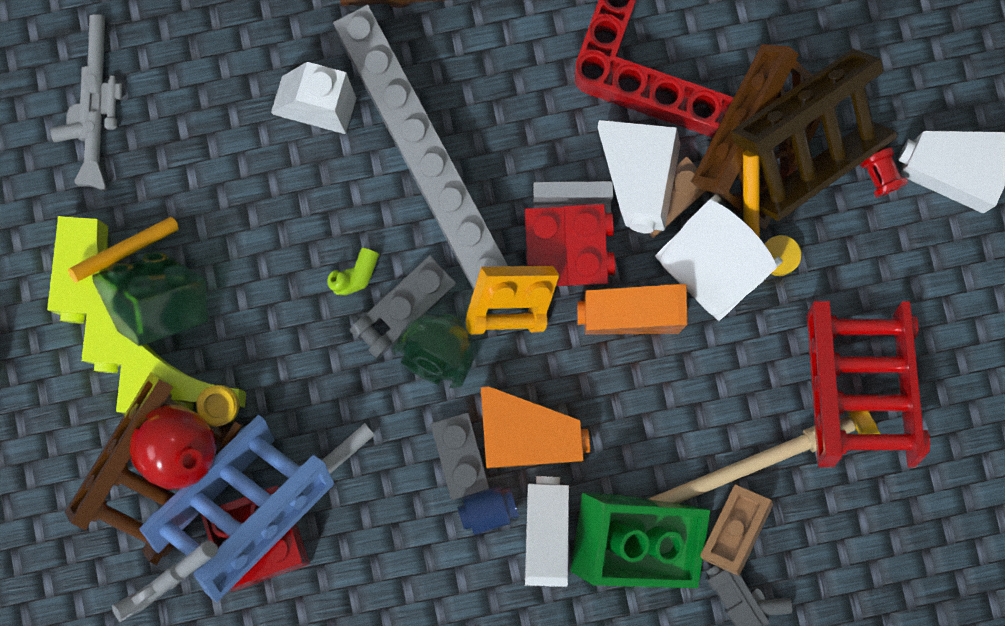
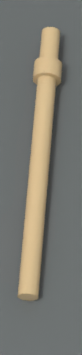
[649,416,856,504]

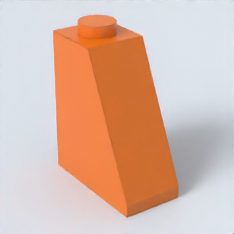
[577,284,687,335]
[481,387,590,469]

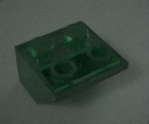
[92,252,208,346]

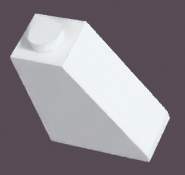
[271,62,356,134]
[598,120,681,233]
[898,131,1005,213]
[525,476,569,587]

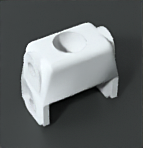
[655,194,783,321]

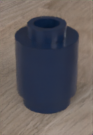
[457,485,519,535]

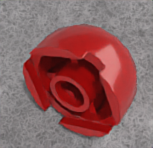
[129,405,217,489]

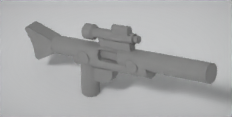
[50,14,122,192]
[112,541,218,622]

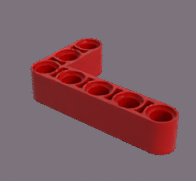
[574,0,734,138]

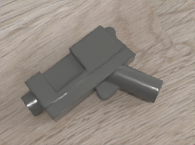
[705,565,792,626]

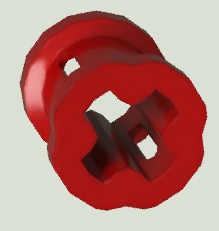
[860,148,909,198]

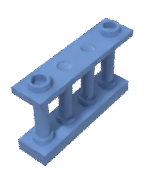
[139,415,334,602]

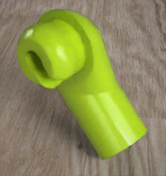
[327,248,380,296]

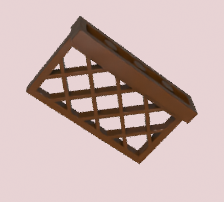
[691,44,821,230]

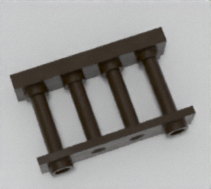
[731,48,897,221]

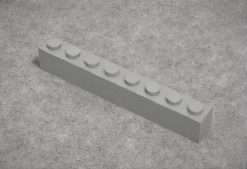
[333,5,508,290]

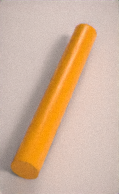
[743,150,760,238]
[68,217,179,283]

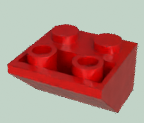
[200,485,310,591]

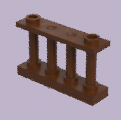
[64,372,241,566]

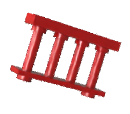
[807,301,930,467]

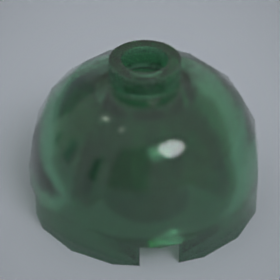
[393,313,475,388]

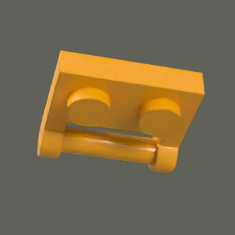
[466,266,559,335]

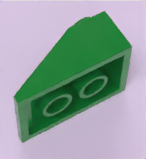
[570,493,710,588]

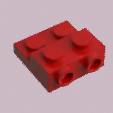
[525,204,615,286]

